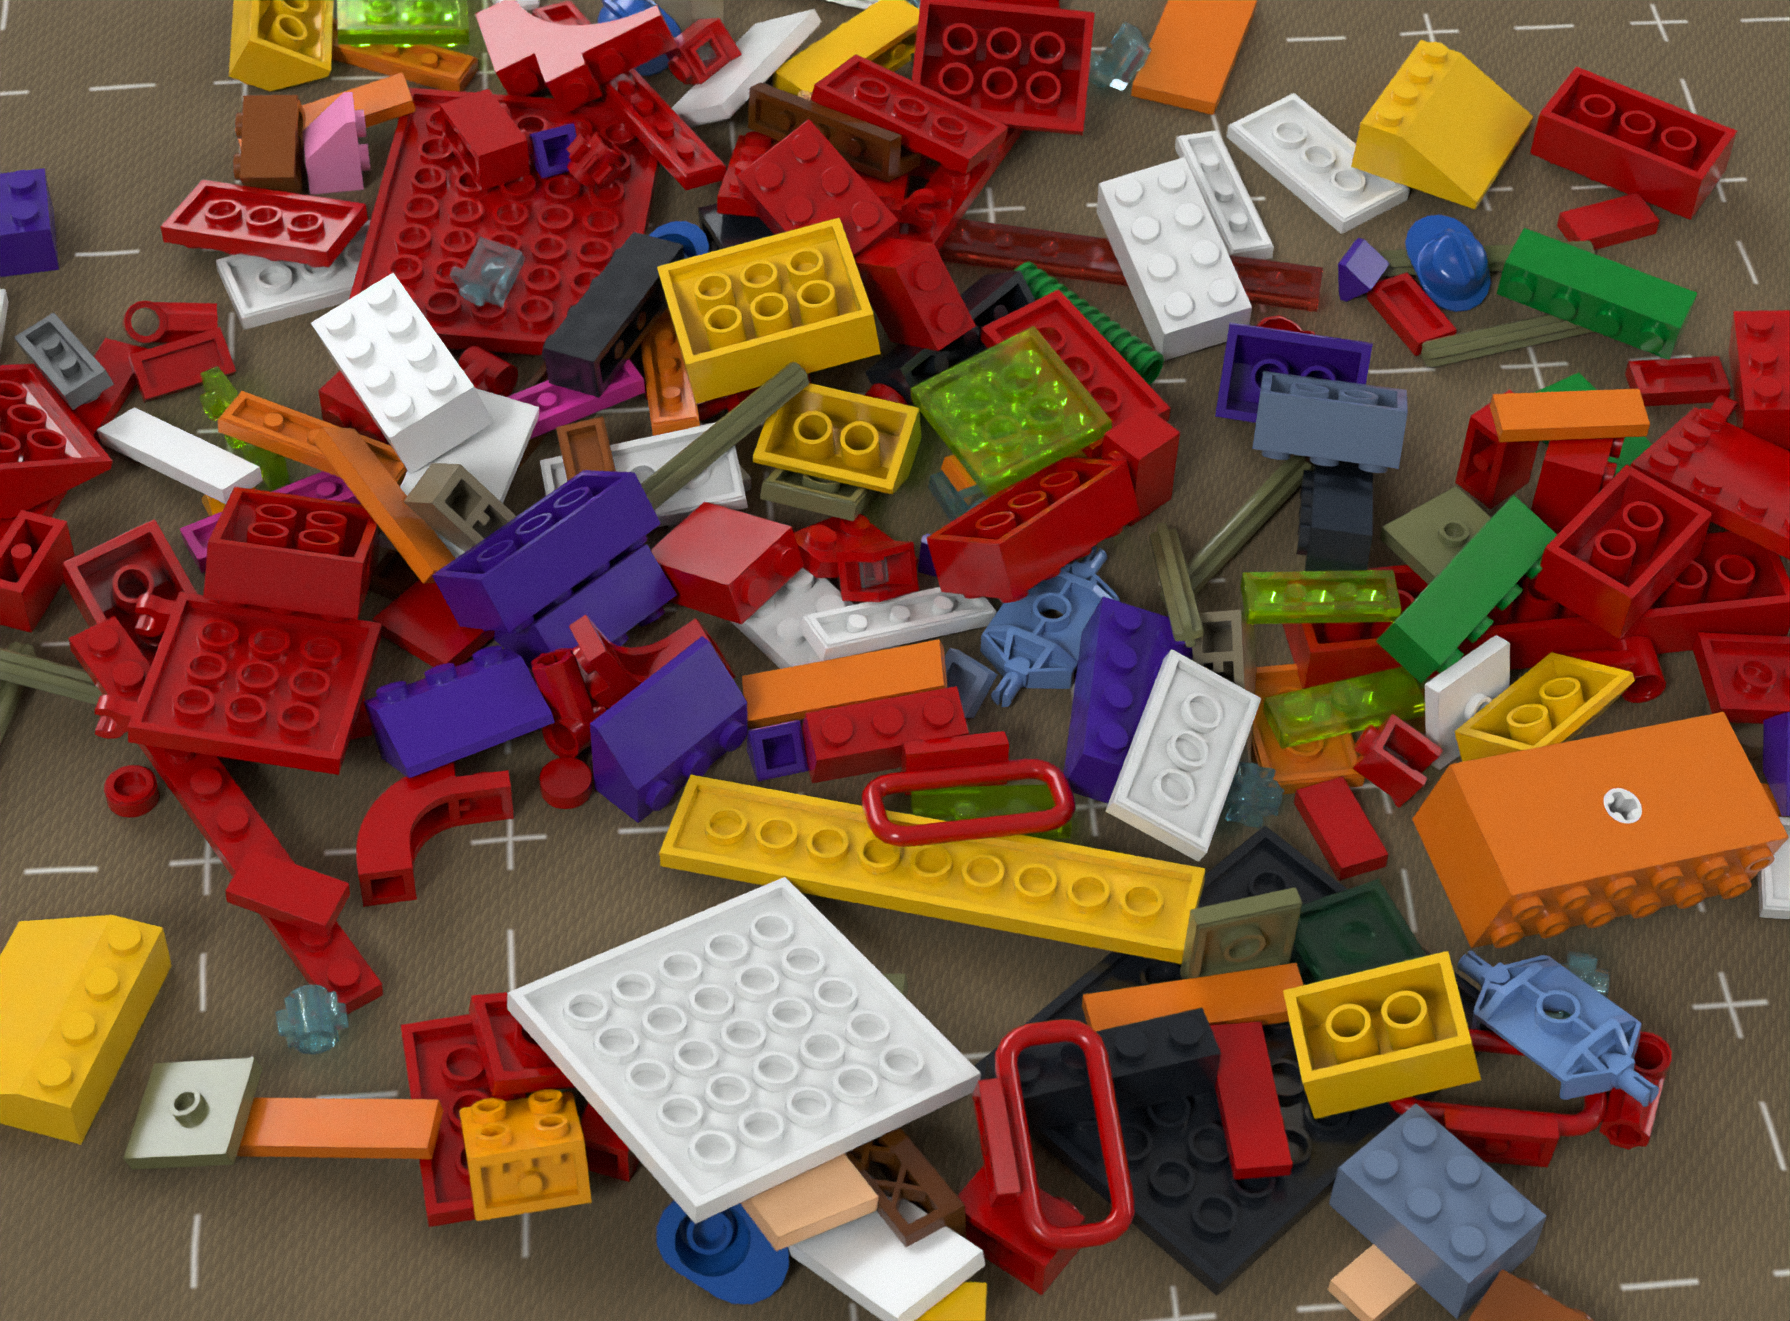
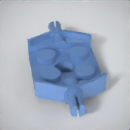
[980,546,1120,707]
[1457,950,1659,1107]

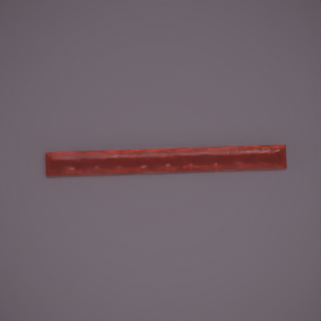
[938,219,1323,312]

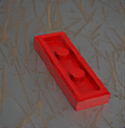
[1210,1021,1293,1180]

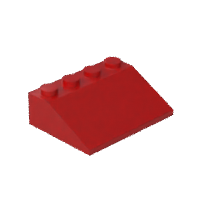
[911,0,1095,136]
[0,363,113,519]

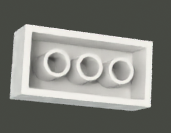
[1097,157,1252,361]
[311,273,494,474]

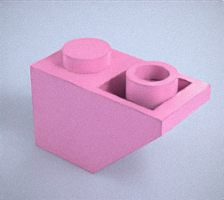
[303,92,371,195]

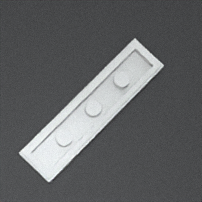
[1175,130,1274,265]
[97,407,263,504]
[798,587,997,661]

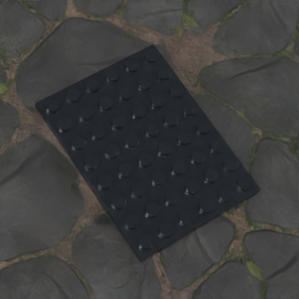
[974,825,1492,1296]

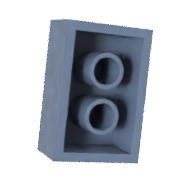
[1252,371,1408,473]
[1329,1104,1547,1319]

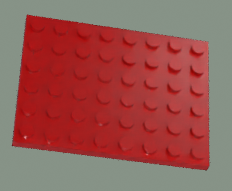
[349,88,660,355]

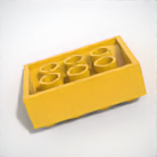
[1351,40,1533,210]
[657,217,881,404]
[0,915,172,1145]

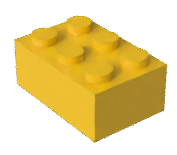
[1283,951,1481,1119]

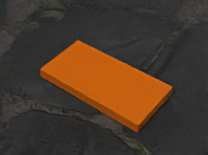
[1131,0,1257,115]

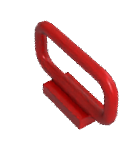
[862,731,1076,847]
[972,1019,1134,1250]
[1388,1029,1607,1168]

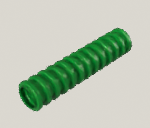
[1014,262,1164,385]

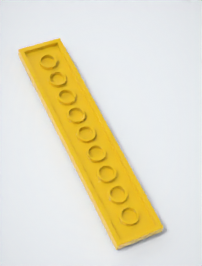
[659,775,1205,964]

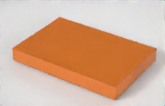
[1251,664,1365,797]

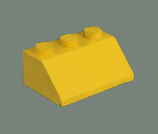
[229,0,333,92]
[752,383,921,494]
[1454,652,1635,762]

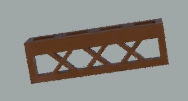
[748,82,921,182]
[844,1127,967,1247]

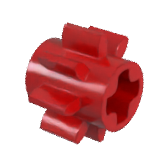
[566,132,622,188]

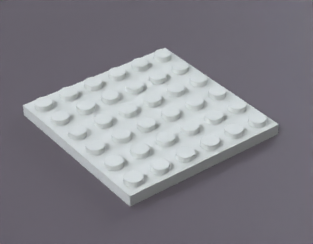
[507,877,981,1224]

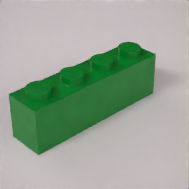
[1496,228,1698,360]
[1376,495,1557,683]

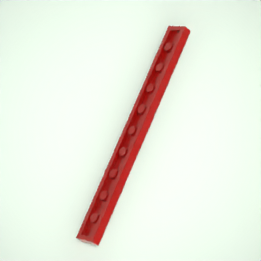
[68,616,383,1021]

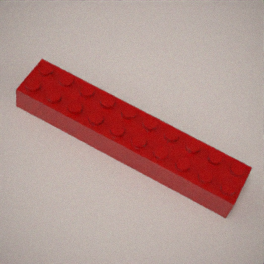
[1280,531,1790,692]

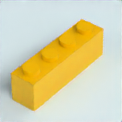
[772,0,919,96]

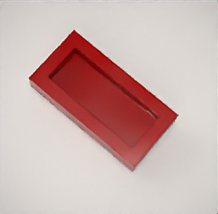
[1557,192,1659,250]
[1366,272,1457,356]
[128,327,236,403]
[1625,356,1731,406]
[1293,776,1389,881]
[225,848,350,938]

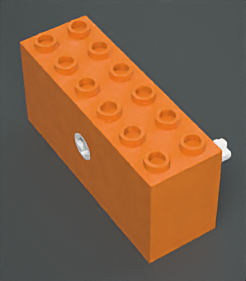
[1412,712,1789,948]

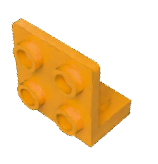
[460,1089,592,1221]

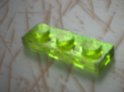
[200,366,290,491]
[1240,570,1401,624]
[1263,667,1425,749]
[910,784,1072,839]

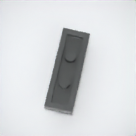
[14,313,114,410]

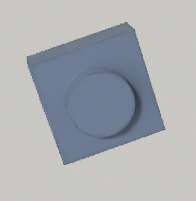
[945,648,998,718]

